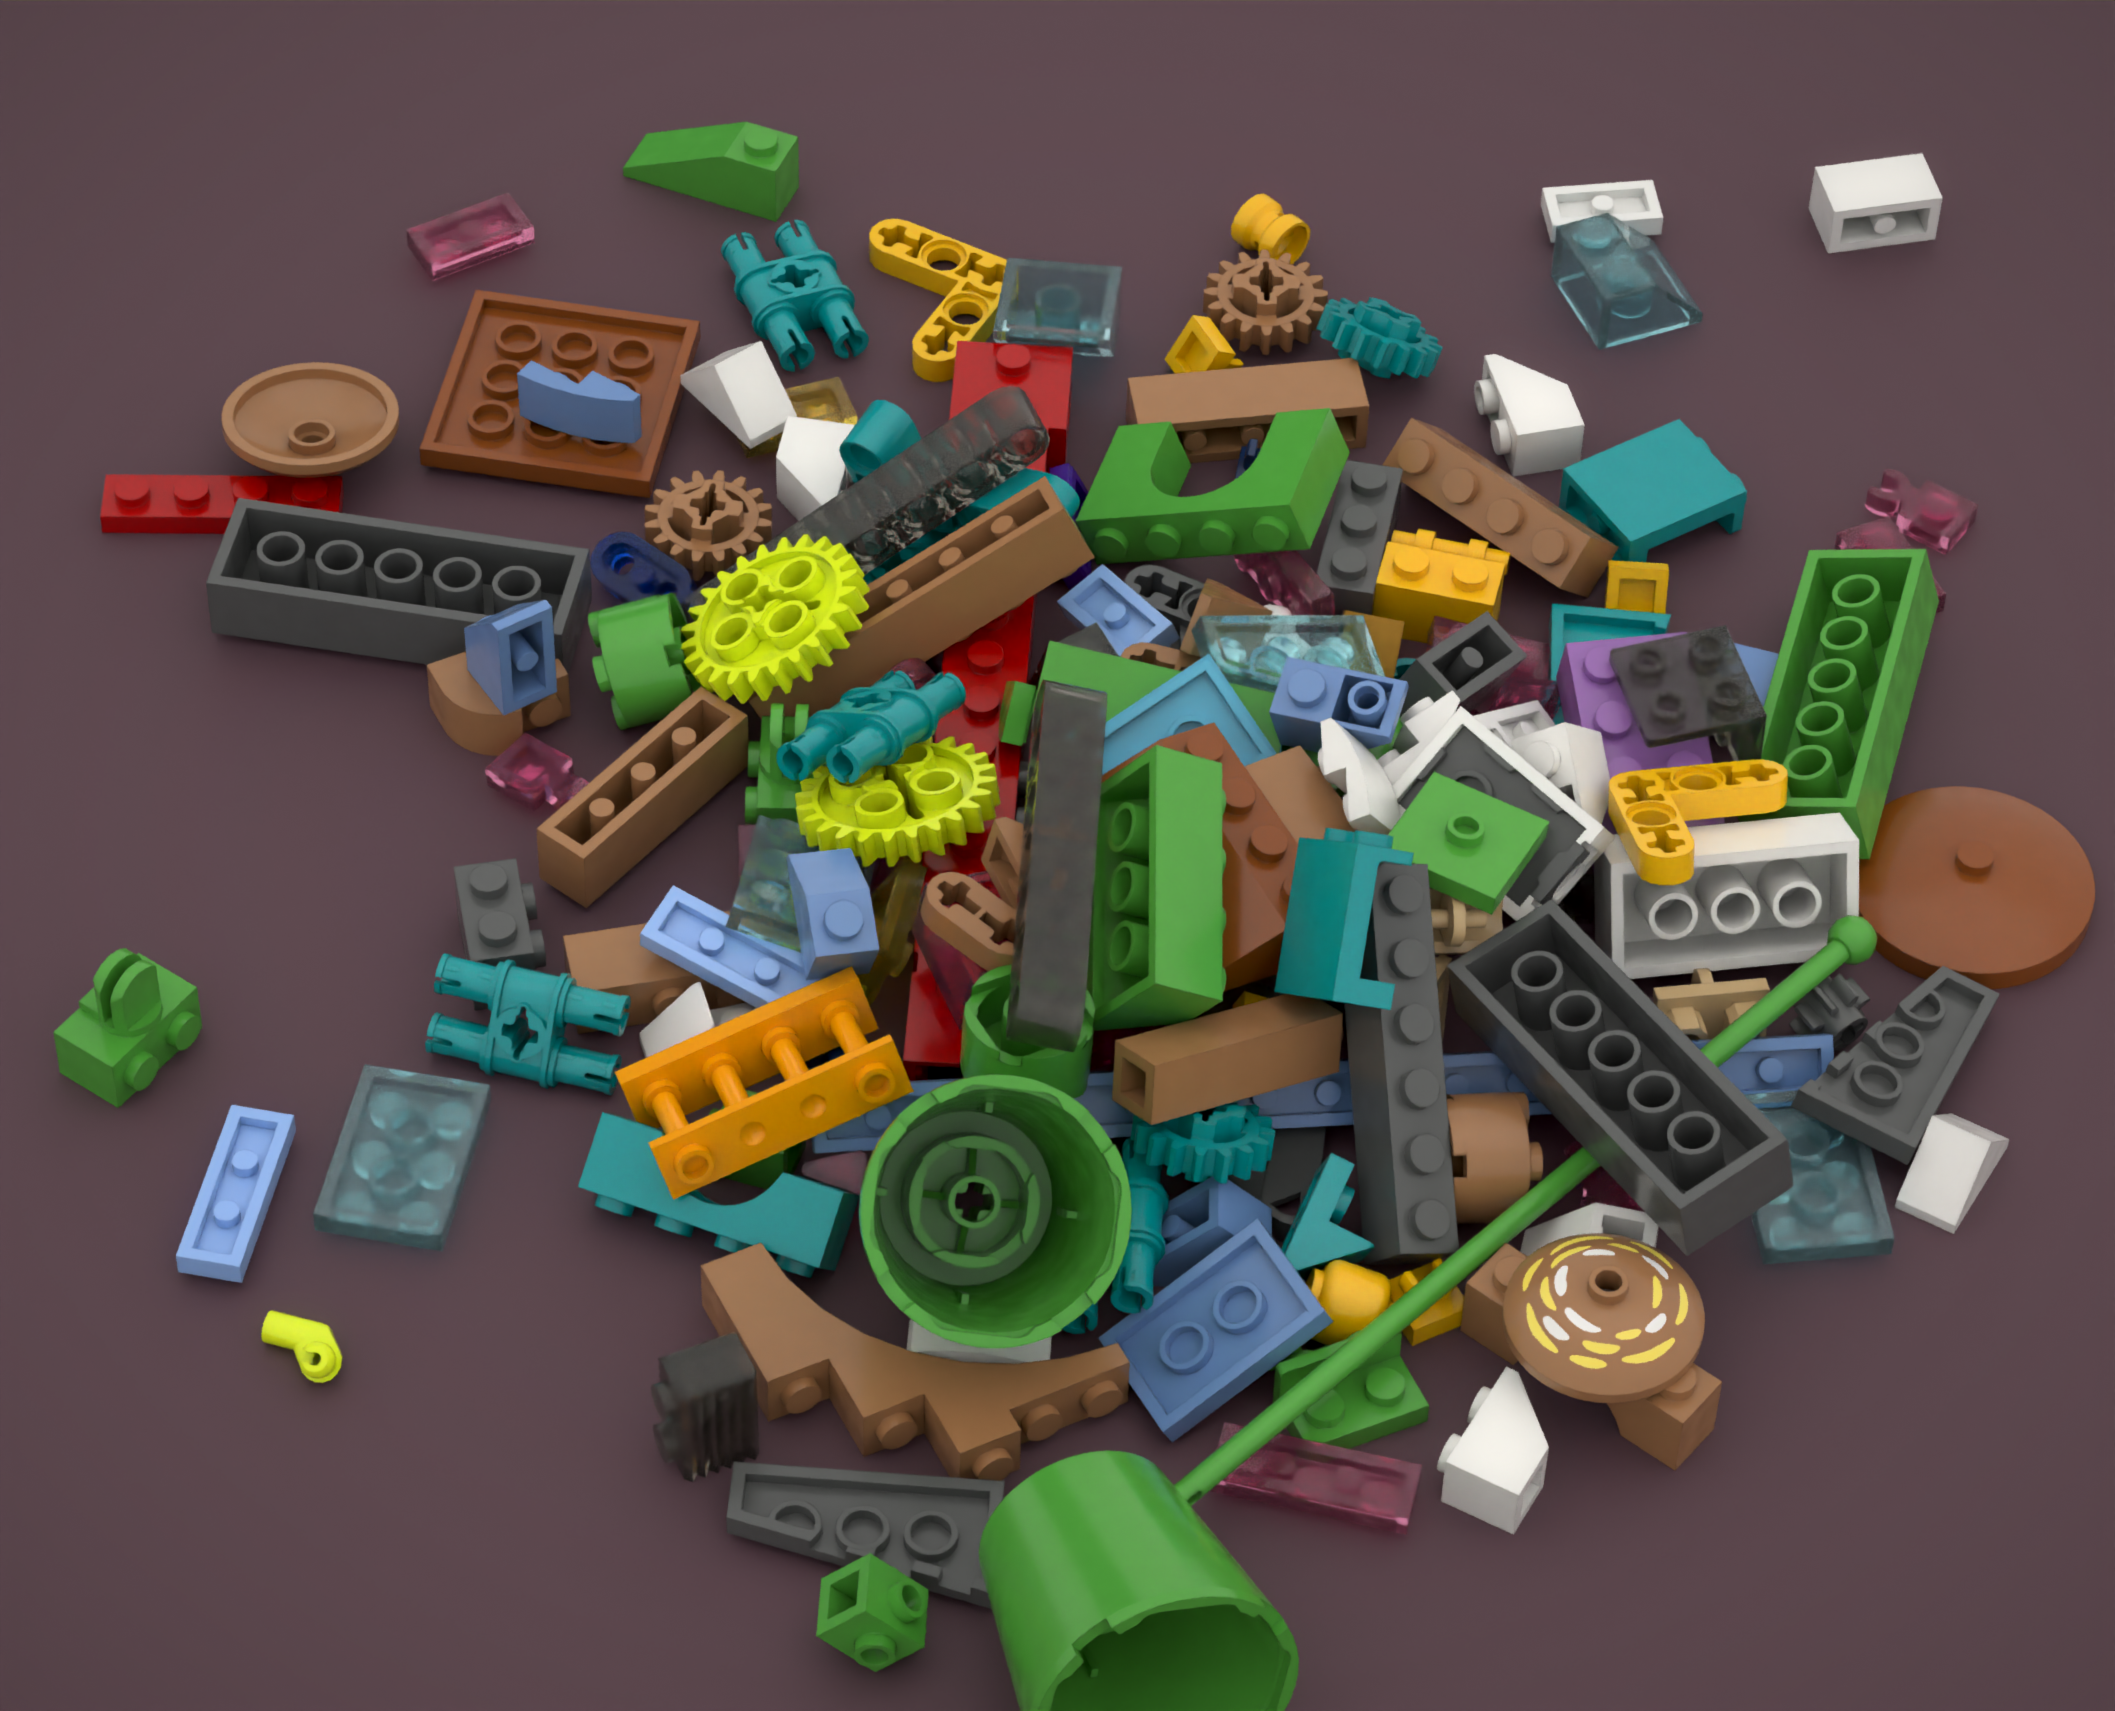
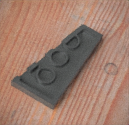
[1791,966,2000,1165]
[726,1461,1005,1609]

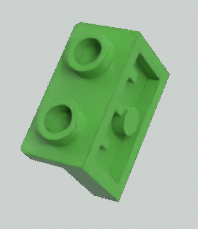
[1273,1330,1429,1464]

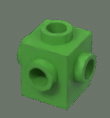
[816,1553,929,1672]

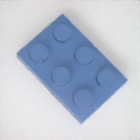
[1098,1218,1333,1443]

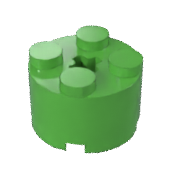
[588,592,702,731]
[960,963,1095,1098]

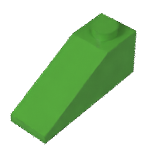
[623,122,799,222]

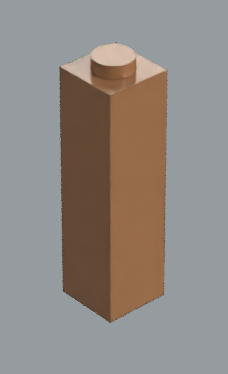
[1112,994,1343,1125]

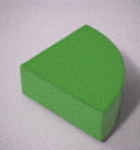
[999,681,1037,746]

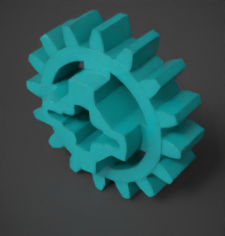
[1316,297,1443,379]
[1130,1101,1275,1184]

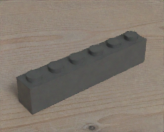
[1344,863,1459,1265]

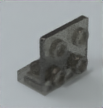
[1609,625,1767,761]

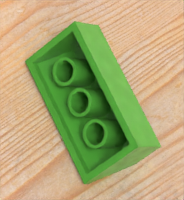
[1086,745,1226,1031]

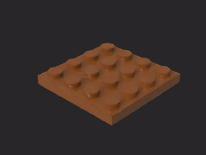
[419,290,701,498]

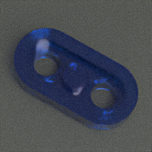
[590,532,698,617]

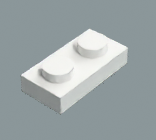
[1541,180,1663,242]

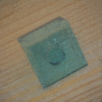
[1551,213,1703,350]
[993,257,1122,357]

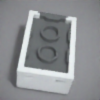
[1392,706,1616,921]

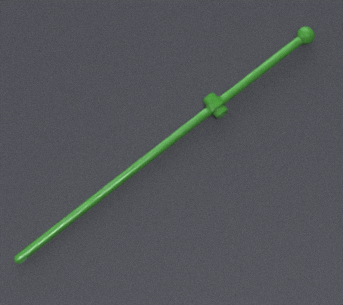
[1174,915,1877,1506]

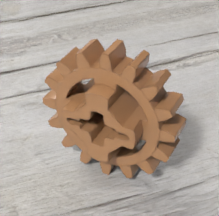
[1203,250,1328,355]
[644,470,772,581]

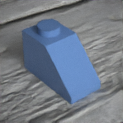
[464,600,557,716]
[786,848,880,980]
[1153,1176,1272,1287]

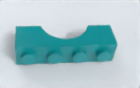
[578,1112,860,1278]

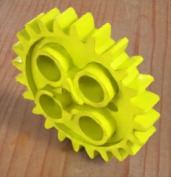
[680,534,870,704]
[795,736,1001,867]

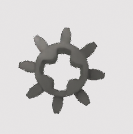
[1789,974,1870,1051]

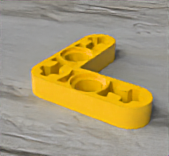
[869,219,1019,382]
[1608,759,1788,885]

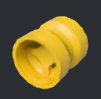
[1231,193,1310,265]

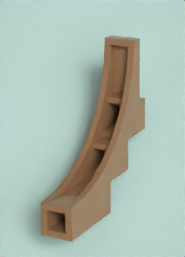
[701,1243,1130,1481]

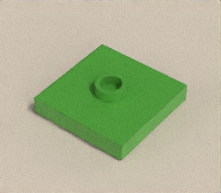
[1388,772,1549,915]

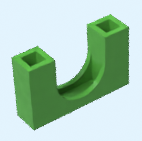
[1076,408,1350,565]

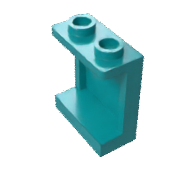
[1559,419,1747,562]
[1274,828,1414,1010]

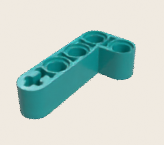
[839,400,1080,534]

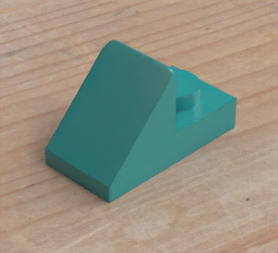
[1281,1153,1375,1280]

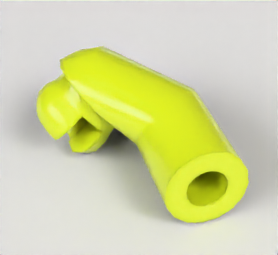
[261,1310,343,1383]

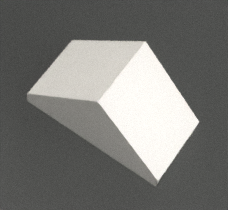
[680,341,797,449]
[1895,1113,2009,1234]

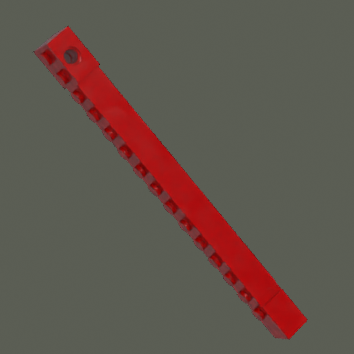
[903,341,1073,1081]

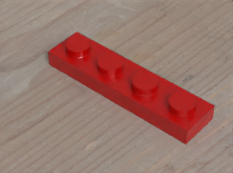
[100,474,344,534]

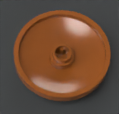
[1859,786,2095,990]

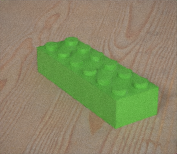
[1738,549,1939,859]

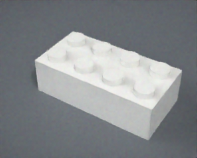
[1594,812,1859,979]

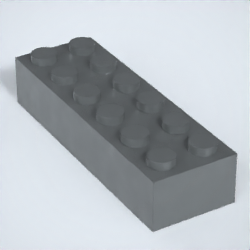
[206,498,592,673]
[1447,899,1794,1256]

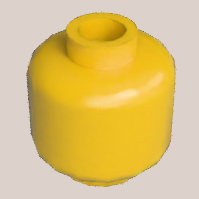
[1305,1260,1394,1346]

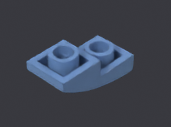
[517,360,642,443]

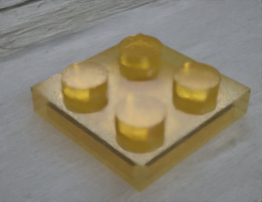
[857,857,927,1006]

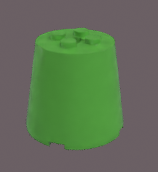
[859,1074,1132,1349]
[979,1450,1299,1711]

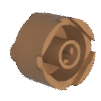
[1446,1092,1543,1225]

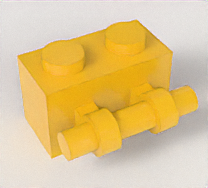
[1373,528,1511,645]

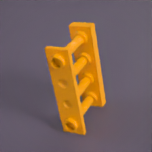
[615,966,914,1200]

